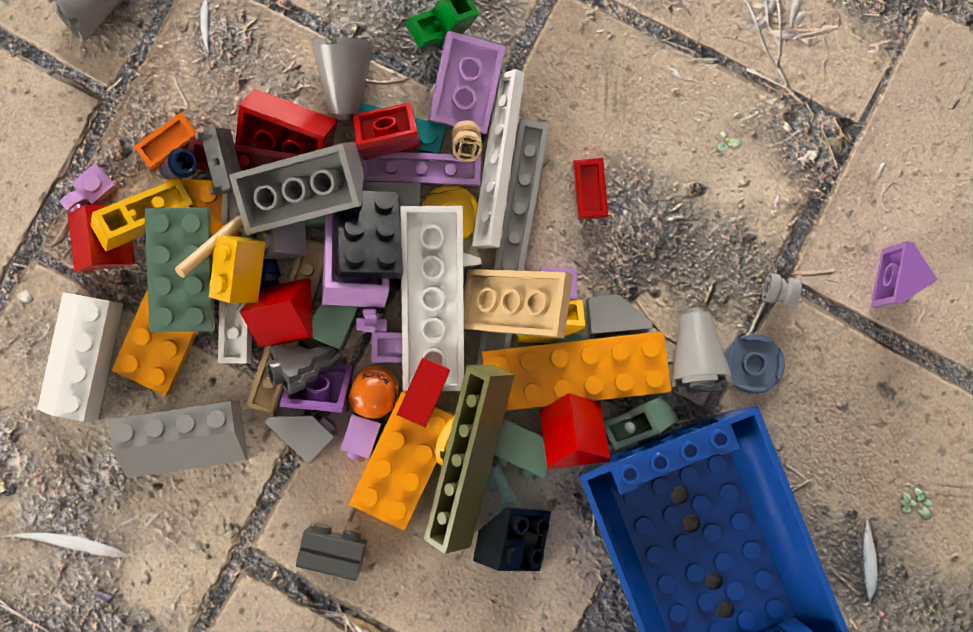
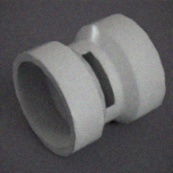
[762,273,802,308]

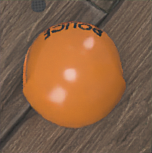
[348,365,399,420]

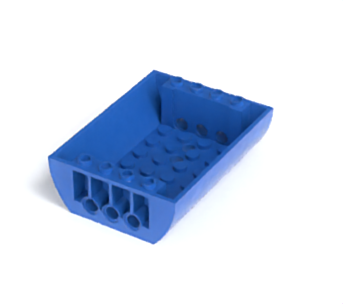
[579,407,849,632]

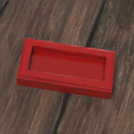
[573,158,609,220]
[396,358,451,428]

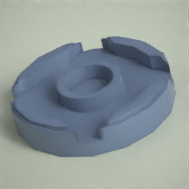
[725,334,785,393]

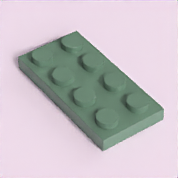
[144,208,215,332]

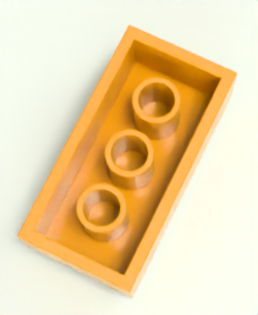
[349,391,455,531]

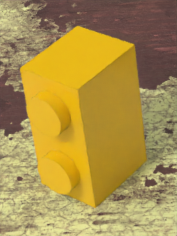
[209,236,266,303]

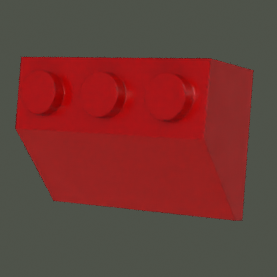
[235,89,338,154]

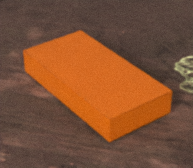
[133,112,197,172]

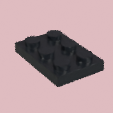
[336,191,403,279]

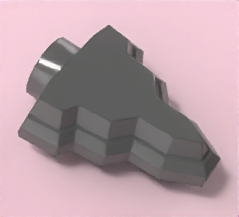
[266,345,342,395]

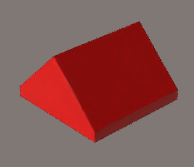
[353,102,421,160]
[68,205,135,273]
[239,278,313,348]
[539,393,610,469]

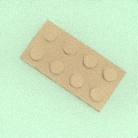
[464,269,573,338]

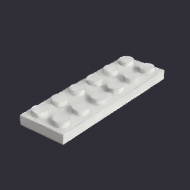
[400,206,464,391]

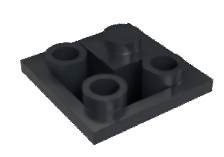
[473,507,551,571]

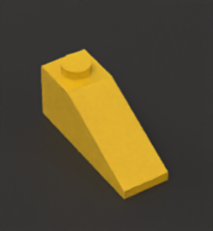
[90,178,193,252]

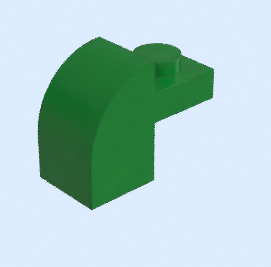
[405,0,480,49]

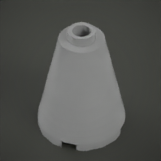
[48,0,122,42]
[313,38,373,121]
[671,308,734,393]

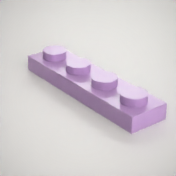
[362,152,481,187]

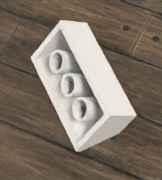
[37,292,123,422]

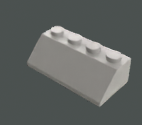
[229,142,364,235]
[108,401,248,478]

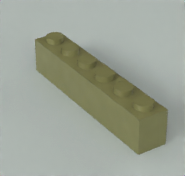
[424,364,515,554]

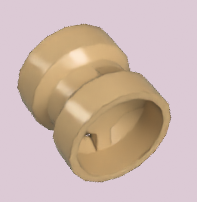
[452,120,482,162]

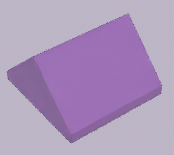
[871,241,938,308]
[280,364,353,413]

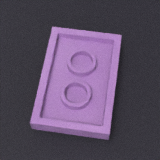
[428,31,506,135]

